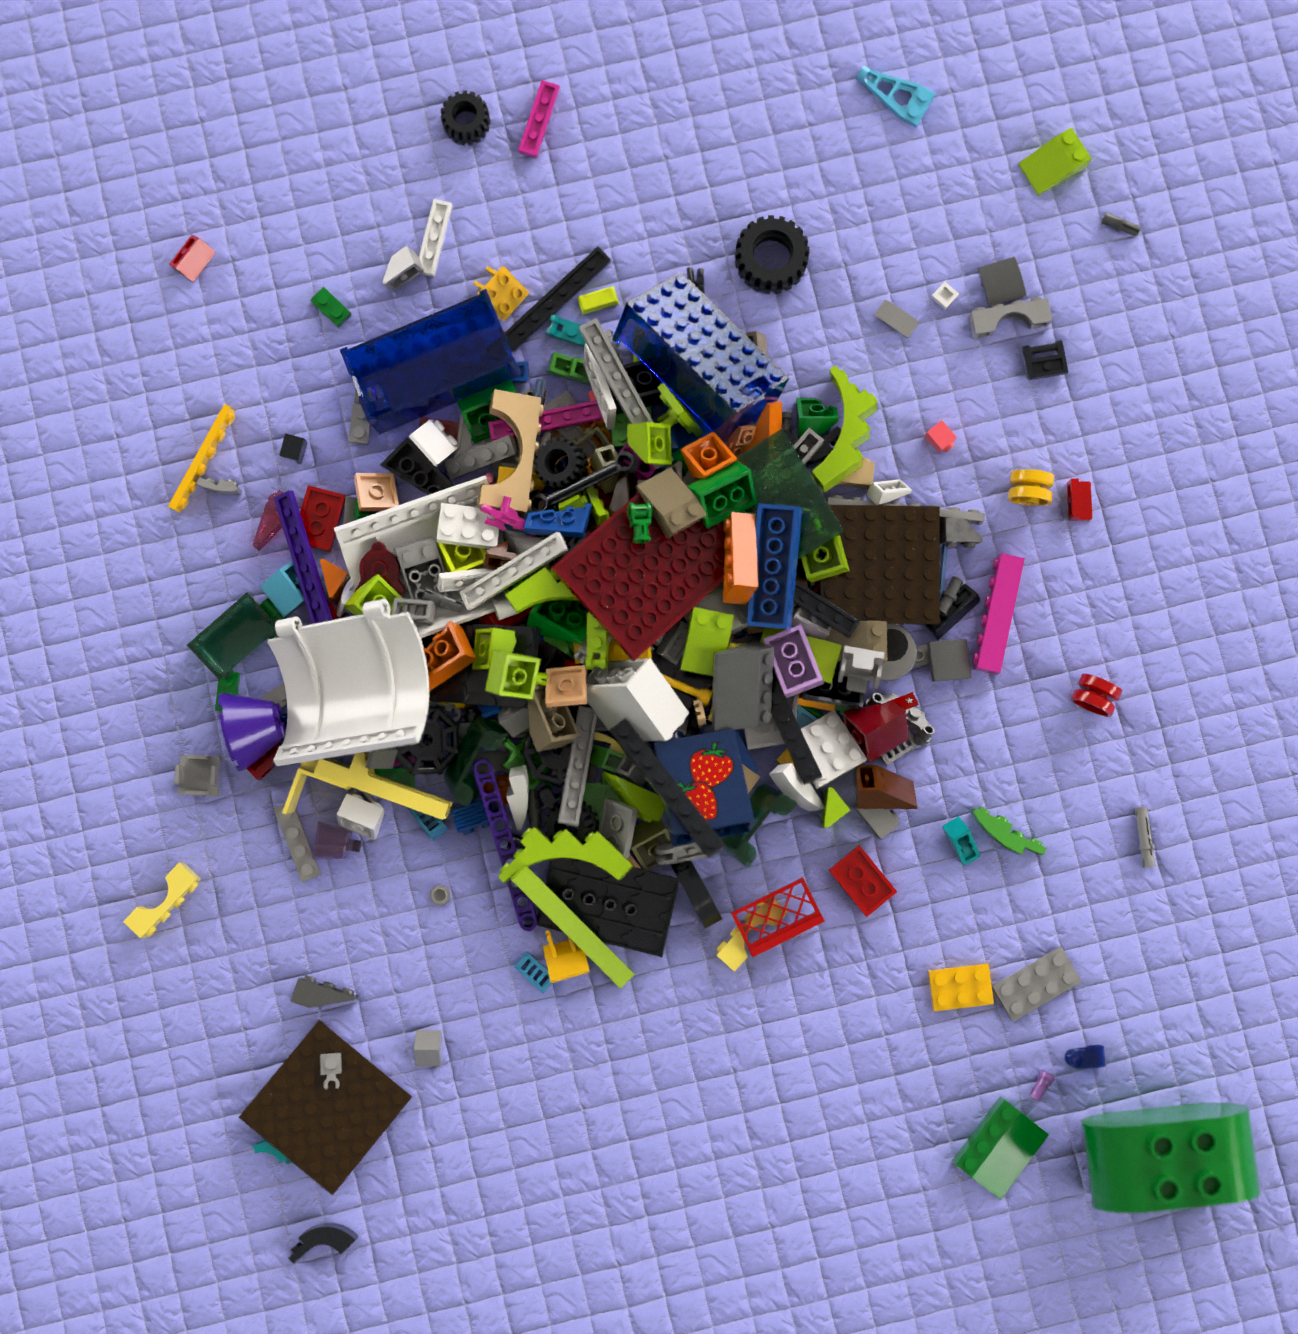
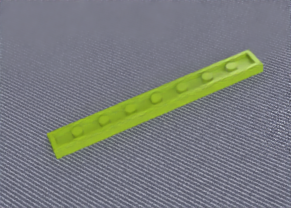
[511,865,635,989]

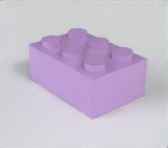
[764,624,824,698]

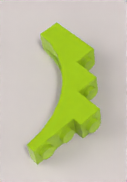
[812,365,878,493]
[505,567,579,614]
[498,827,634,883]

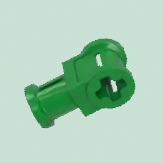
[627,502,652,544]

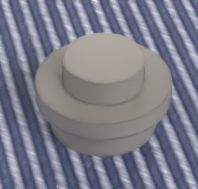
[430,885,450,905]

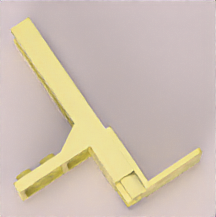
[282,751,453,820]

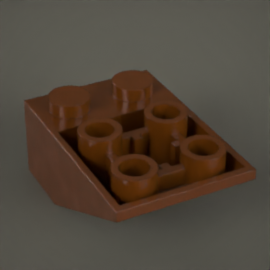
[854,765,917,810]

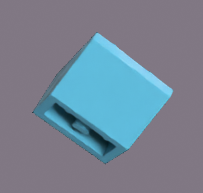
[260,561,306,618]

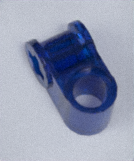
[1064,1045,1106,1069]

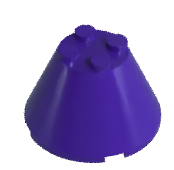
[218,693,286,771]

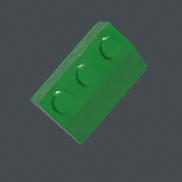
[457,379,517,443]
[687,461,758,529]

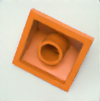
[681,431,737,479]
[320,559,350,603]

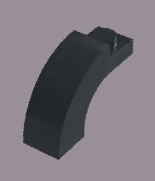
[288,1223,359,1264]

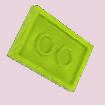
[657,382,704,437]

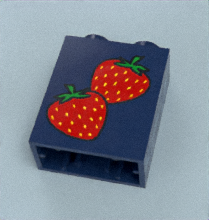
[653,724,755,847]

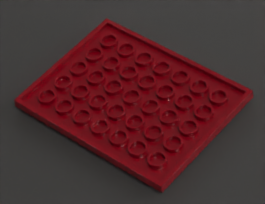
[551,466,725,661]

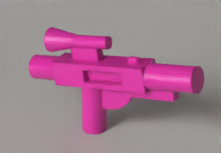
[480,496,536,537]

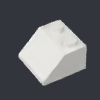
[409,419,459,466]
[337,794,384,841]

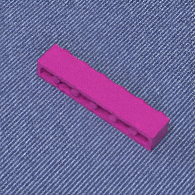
[972,553,1025,675]

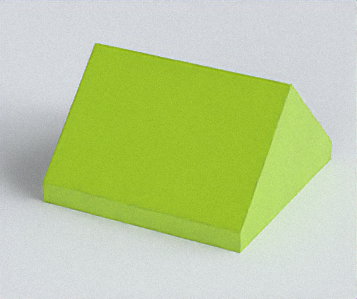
[821,787,850,829]

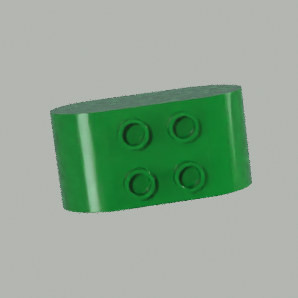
[1081,1103,1260,1213]

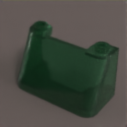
[187,591,277,680]
[444,715,510,807]
[721,784,798,868]

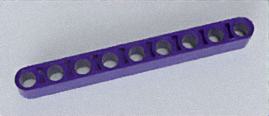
[474,758,537,931]

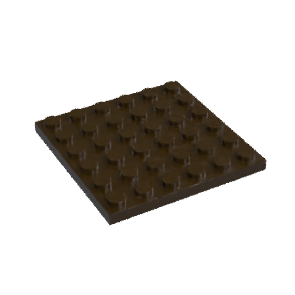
[820,505,940,625]
[239,1020,412,1196]

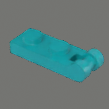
[545,315,586,347]

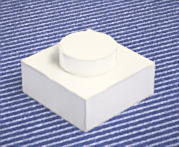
[931,282,959,310]

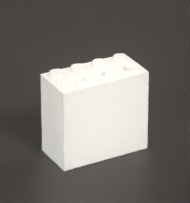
[587,658,689,741]

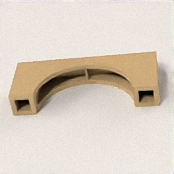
[477,389,543,517]

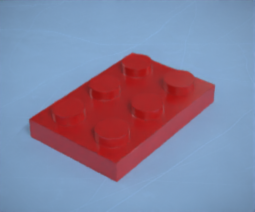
[300,485,347,552]
[828,845,897,917]

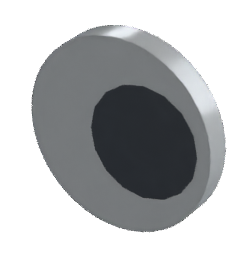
[880,624,917,681]

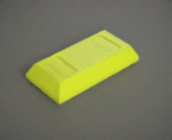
[577,286,619,315]

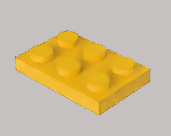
[928,963,994,1011]

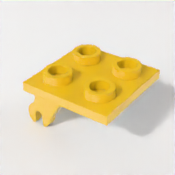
[472,265,530,321]
[543,930,590,983]

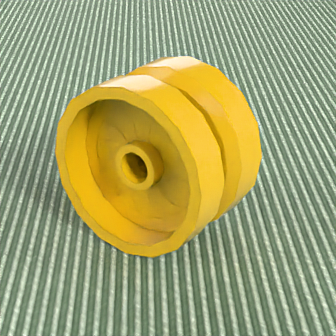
[1008,469,1054,506]

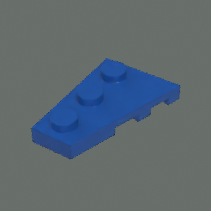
[524,503,592,538]

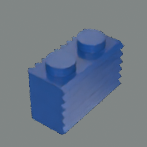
[450,799,494,835]

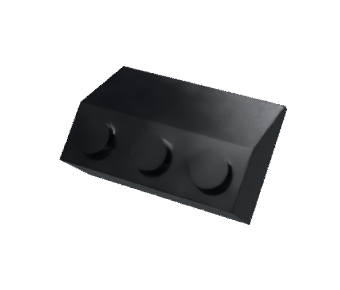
[802,670,864,709]

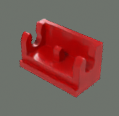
[247,743,282,780]

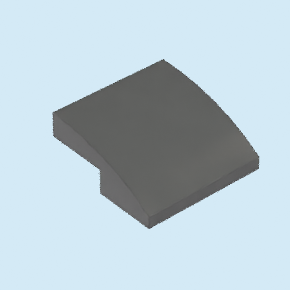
[977,257,1027,306]
[927,639,972,682]

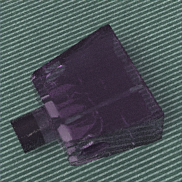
[312,821,362,859]

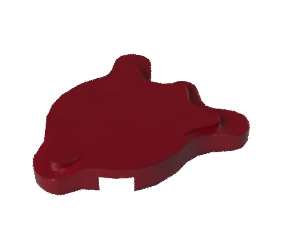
[355,541,406,596]

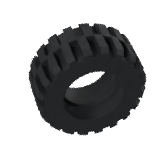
[735,215,810,294]

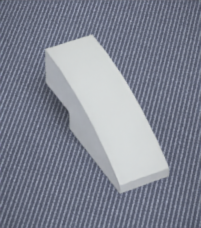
[769,763,825,811]
[506,765,529,831]

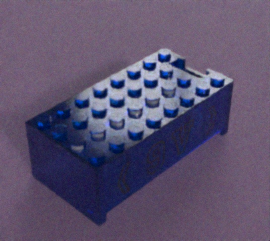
[612,272,789,443]
[340,289,523,434]

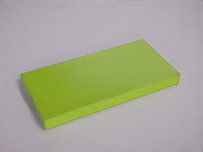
[760,627,842,684]

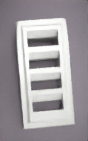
[867,479,912,505]

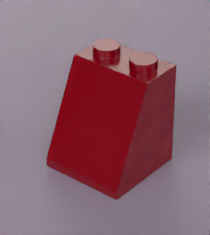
[843,701,909,762]

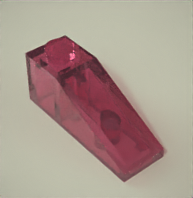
[253,490,300,551]

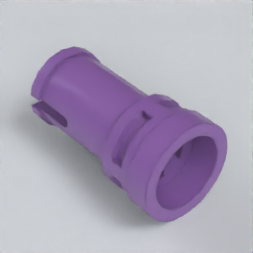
[1029,1069,1056,1102]

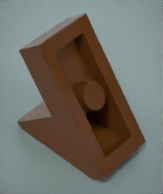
[483,541,520,570]

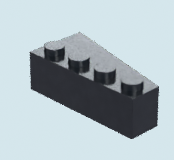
[380,437,456,495]

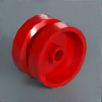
[1070,673,1123,717]

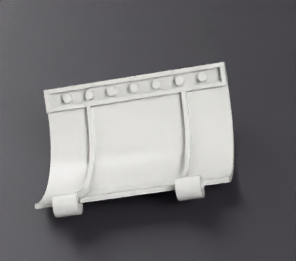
[334,475,517,648]
[267,599,429,766]

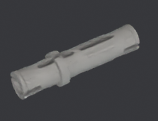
[1134,807,1156,868]

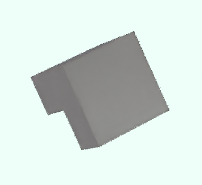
[414,1030,442,1066]

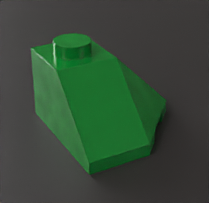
[796,398,839,438]

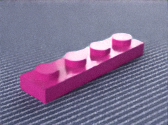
[518,80,560,158]

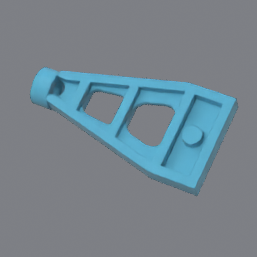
[856,66,936,128]

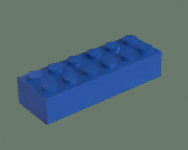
[747,504,802,630]

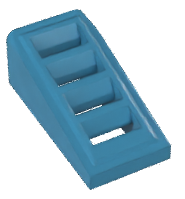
[407,808,449,841]
[514,952,552,994]

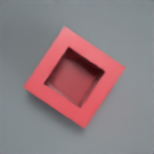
[924,420,957,454]

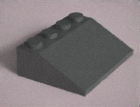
[712,641,774,731]

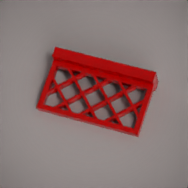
[731,877,825,957]

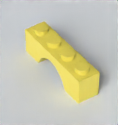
[123,862,201,938]
[716,897,788,972]

